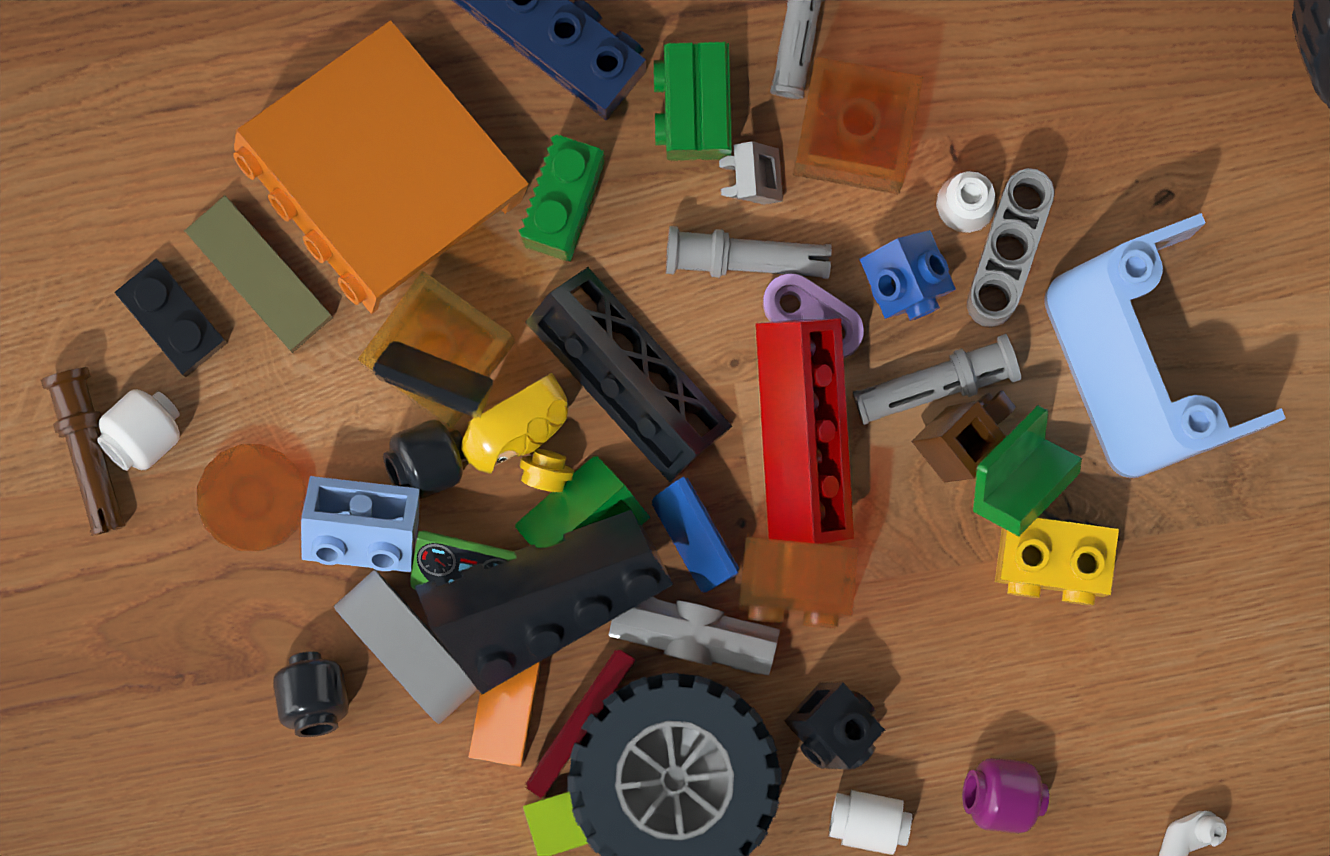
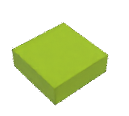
[523,792,588,856]

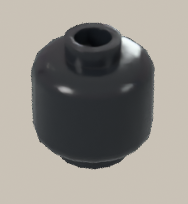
[383,420,467,499]
[273,651,349,737]

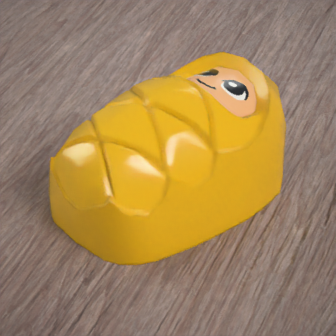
[461,373,569,474]

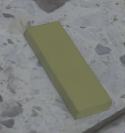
[184,196,333,353]

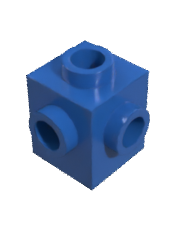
[860,230,956,321]

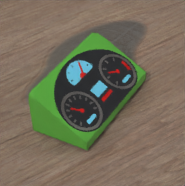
[410,530,516,590]

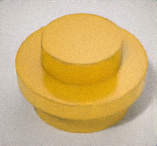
[519,449,574,492]

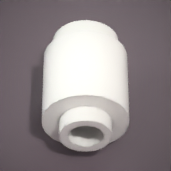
[829,790,912,855]

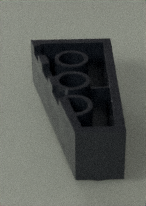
[415,510,673,695]

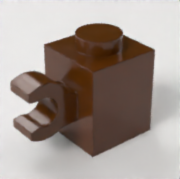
[911,390,1016,483]

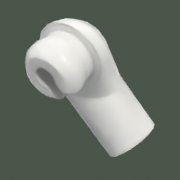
[1159,811,1227,856]

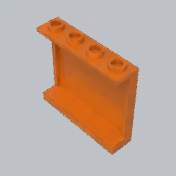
[233,20,529,314]

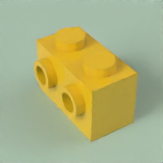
[995,518,1119,606]

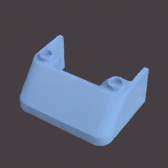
[1044,213,1286,478]

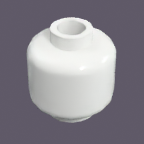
[97,389,180,471]

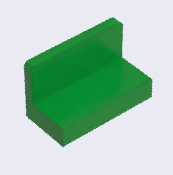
[973,405,1082,537]
[515,456,651,548]

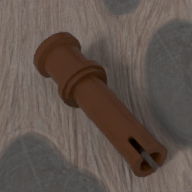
[41,367,126,536]

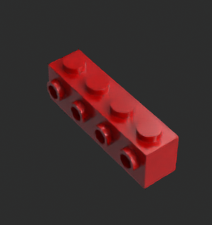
[755,318,854,545]

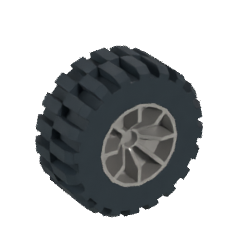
[568,673,782,856]

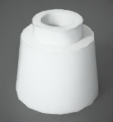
[936,171,996,233]

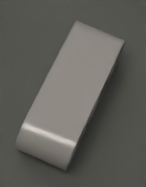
[966,168,1054,327]
[334,569,477,724]

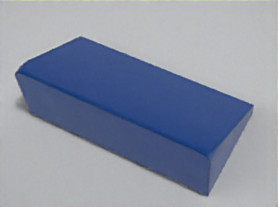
[652,477,739,593]

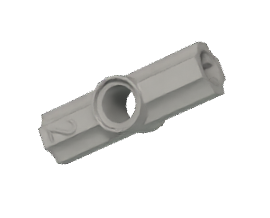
[608,597,780,676]

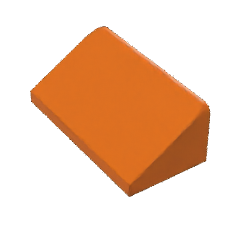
[469,661,542,767]

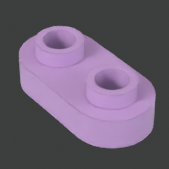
[763,274,864,358]

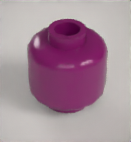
[962,758,1049,834]

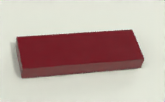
[525,649,636,799]

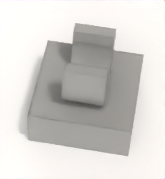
[719,141,783,205]

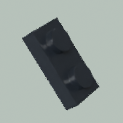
[114,258,227,377]

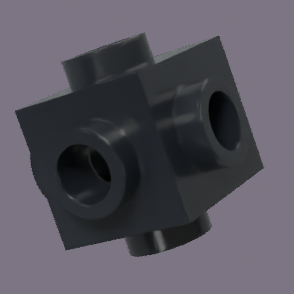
[784,682,885,770]

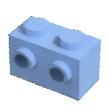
[301,476,420,572]

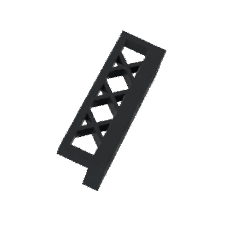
[525,267,733,482]

